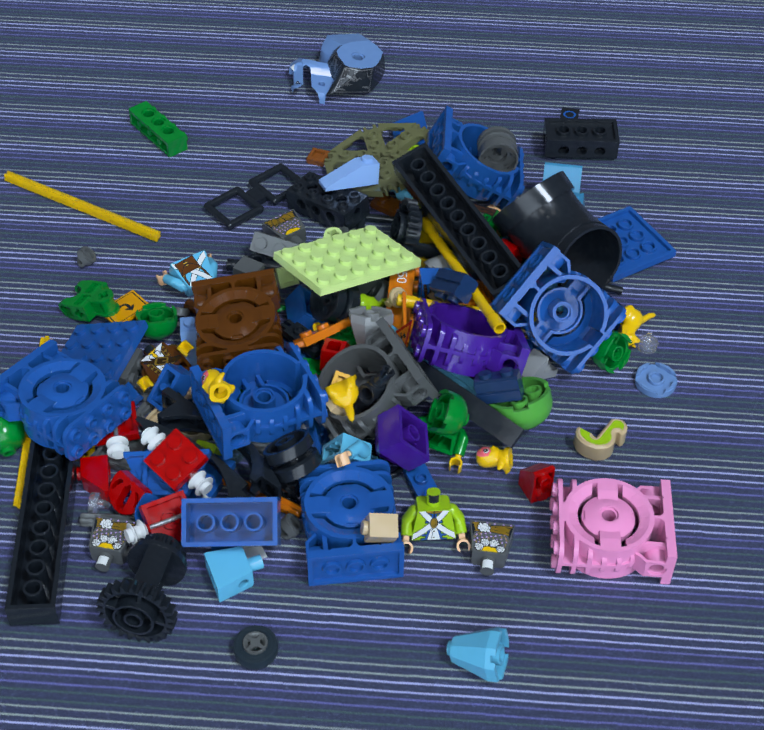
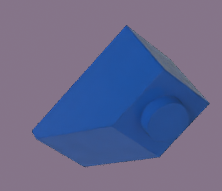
[147,363,191,411]

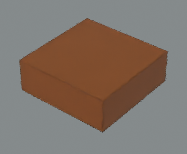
[306,148,330,167]

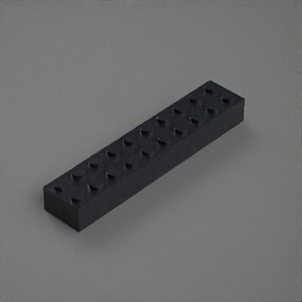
[392,142,522,302]
[5,440,80,626]

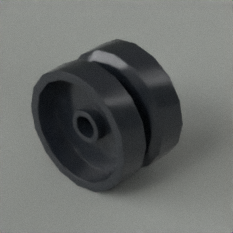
[309,286,361,324]
[263,429,323,483]

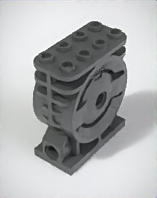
[315,317,440,441]

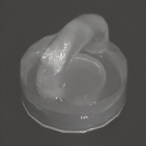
[637,331,658,354]
[88,492,111,513]

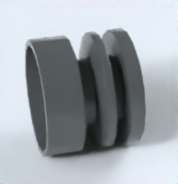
[477,126,518,172]

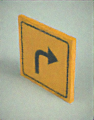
[106,290,149,322]

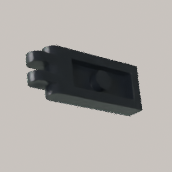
[281,319,324,359]

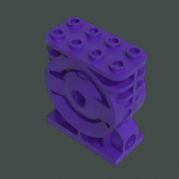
[409,297,531,377]

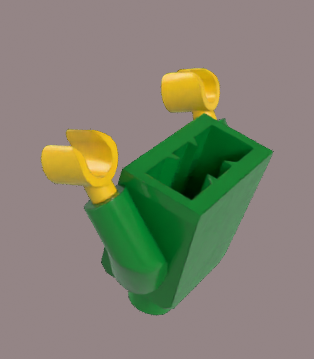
[418,415,468,474]

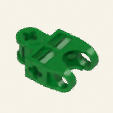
[58,280,120,322]

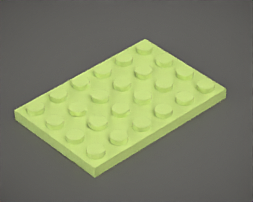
[273,225,421,296]

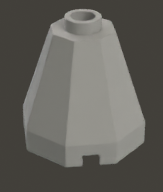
[349,306,394,345]

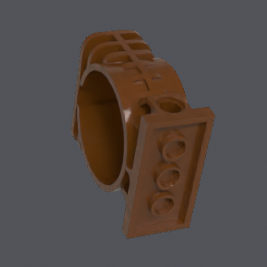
[191,268,285,371]

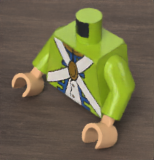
[401,487,471,554]

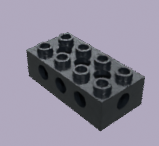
[543,118,620,159]
[286,171,370,230]

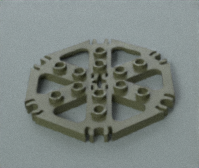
[324,123,429,197]

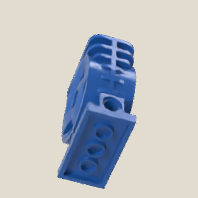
[427,106,525,209]
[490,241,626,374]
[0,339,132,461]
[190,342,328,460]
[299,459,405,586]

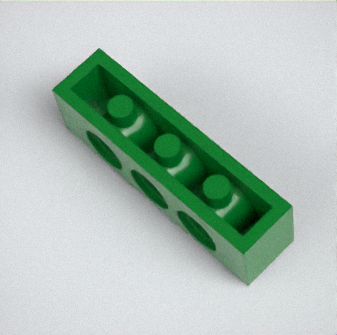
[128,101,188,158]

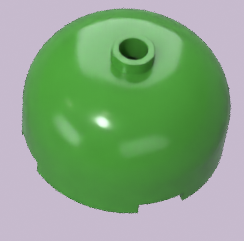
[488,377,553,430]

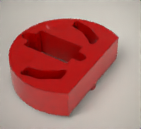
[109,470,152,515]

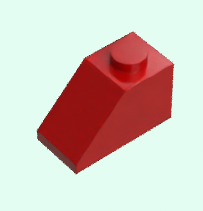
[76,455,111,505]

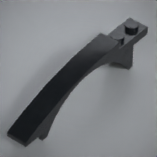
[412,353,525,448]
[157,387,281,498]
[135,416,254,498]

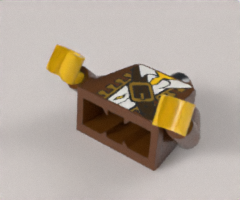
[137,340,194,392]

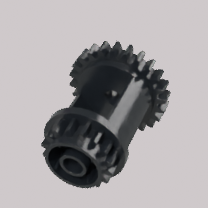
[390,198,452,259]
[96,533,187,643]

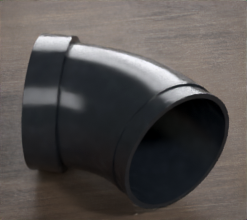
[491,171,622,300]

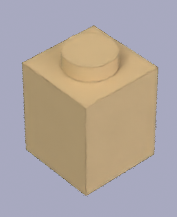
[360,513,399,543]

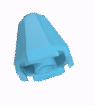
[447,627,509,683]

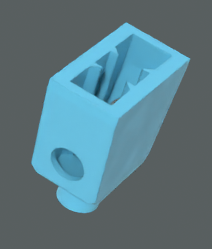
[204,546,264,602]

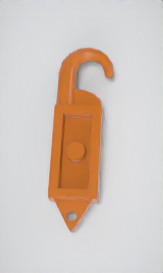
[293,317,351,348]

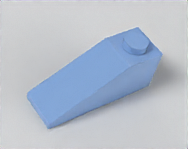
[319,155,380,192]

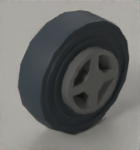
[233,625,278,670]

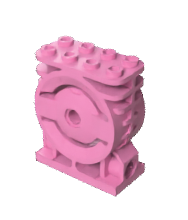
[549,478,677,585]

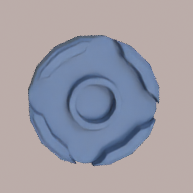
[635,362,678,398]

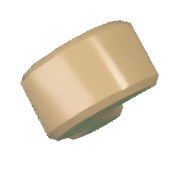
[573,419,628,461]

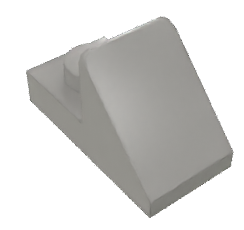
[521,348,558,379]

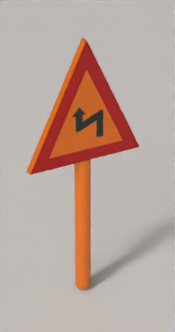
[395,291,414,348]

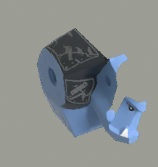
[289,33,385,104]

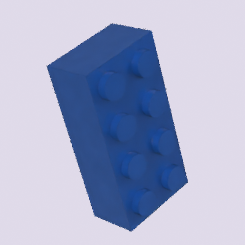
[181,497,281,547]

